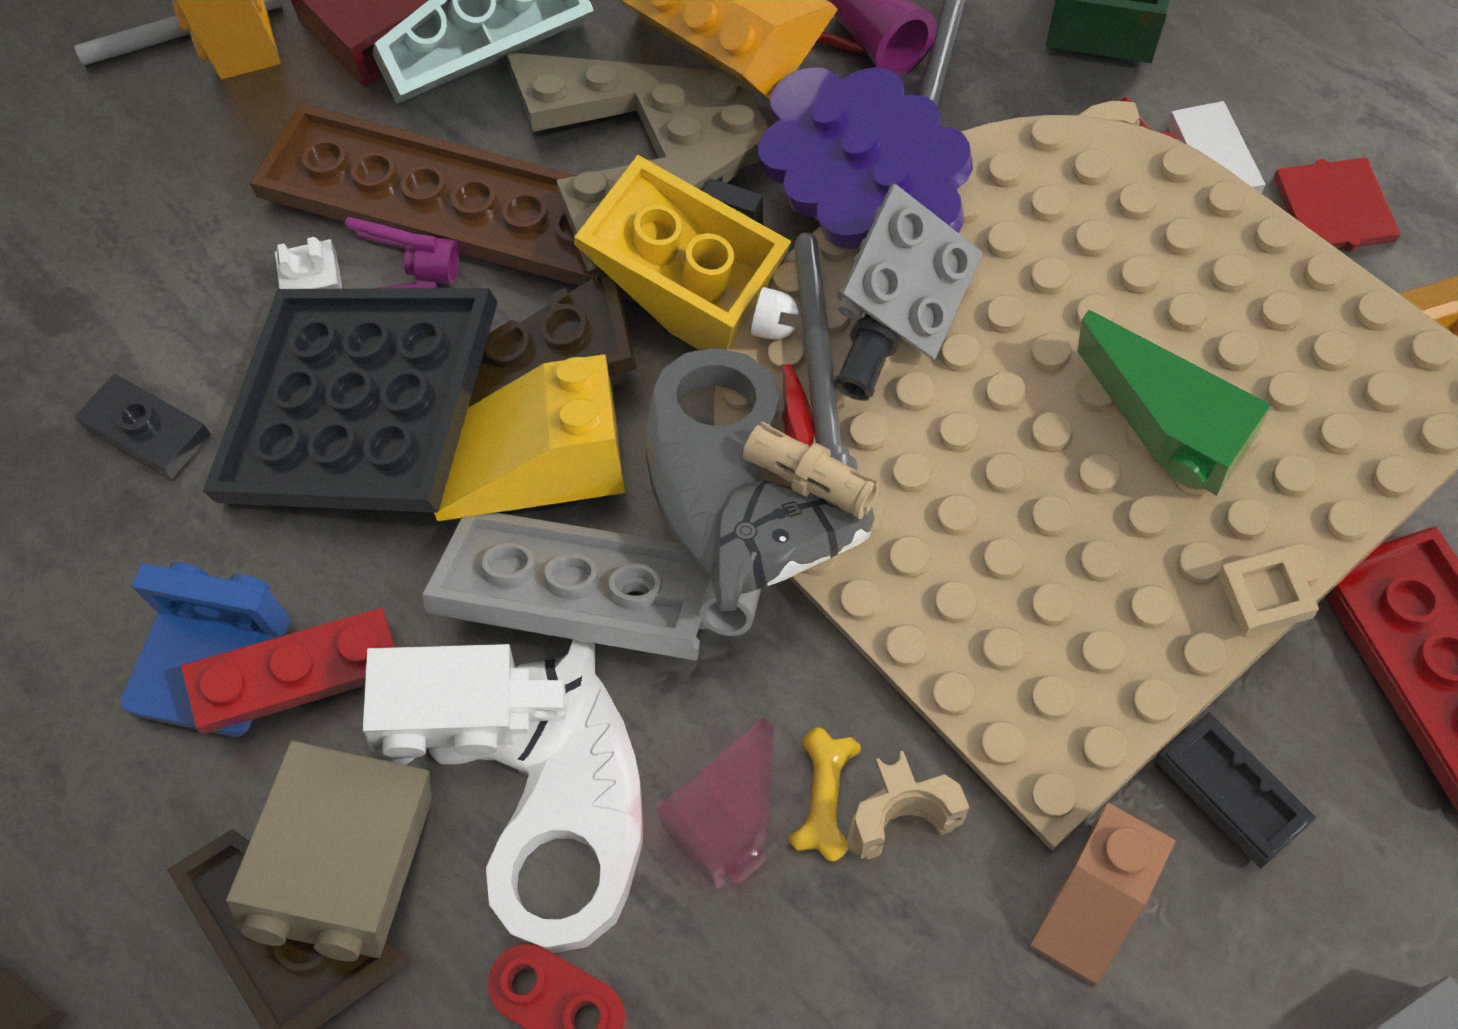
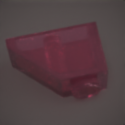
[657,717,774,890]

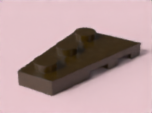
[468,267,637,407]
[167,829,408,1029]

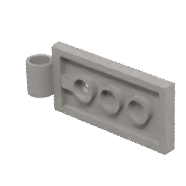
[422,513,762,661]

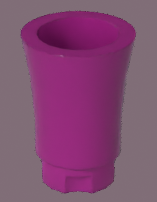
[827,0,937,76]

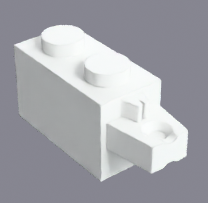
[363,644,566,758]

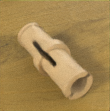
[743,422,881,520]

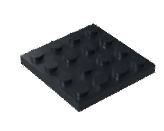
[203,288,498,513]

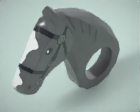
[645,348,875,611]

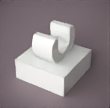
[275,237,343,289]

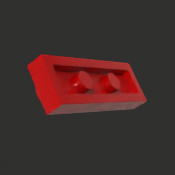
[181,607,395,735]

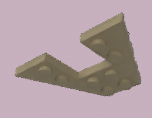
[506,52,769,271]

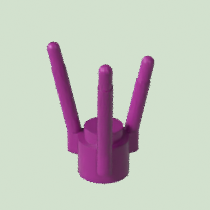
[344,217,459,289]

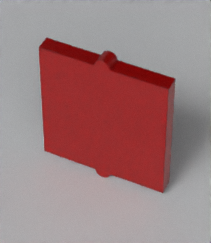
[1274,157,1401,252]

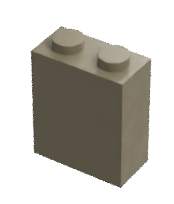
[226,740,432,961]

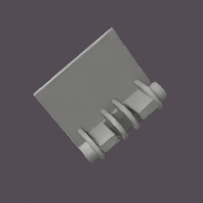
[837,183,983,360]

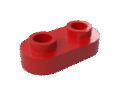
[488,944,627,1029]

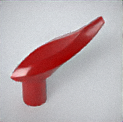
[782,364,814,446]

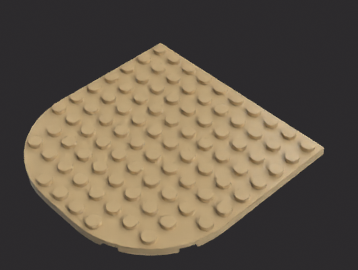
[713,115,1458,852]

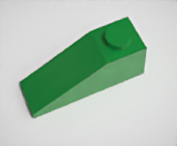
[1077,310,1271,496]

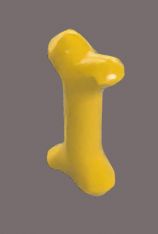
[788,727,861,862]

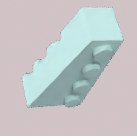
[372,0,594,104]

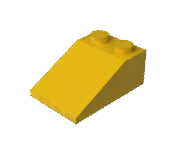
[574,155,791,350]
[434,354,625,522]

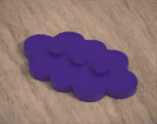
[758,67,973,249]

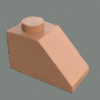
[1029,803,1177,987]

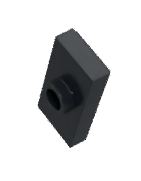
[74,373,211,479]
[1155,712,1317,869]

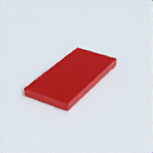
[1325,526,1458,811]

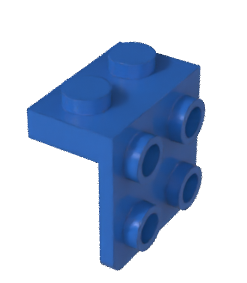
[120,562,291,737]

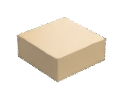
[1218,546,1319,637]

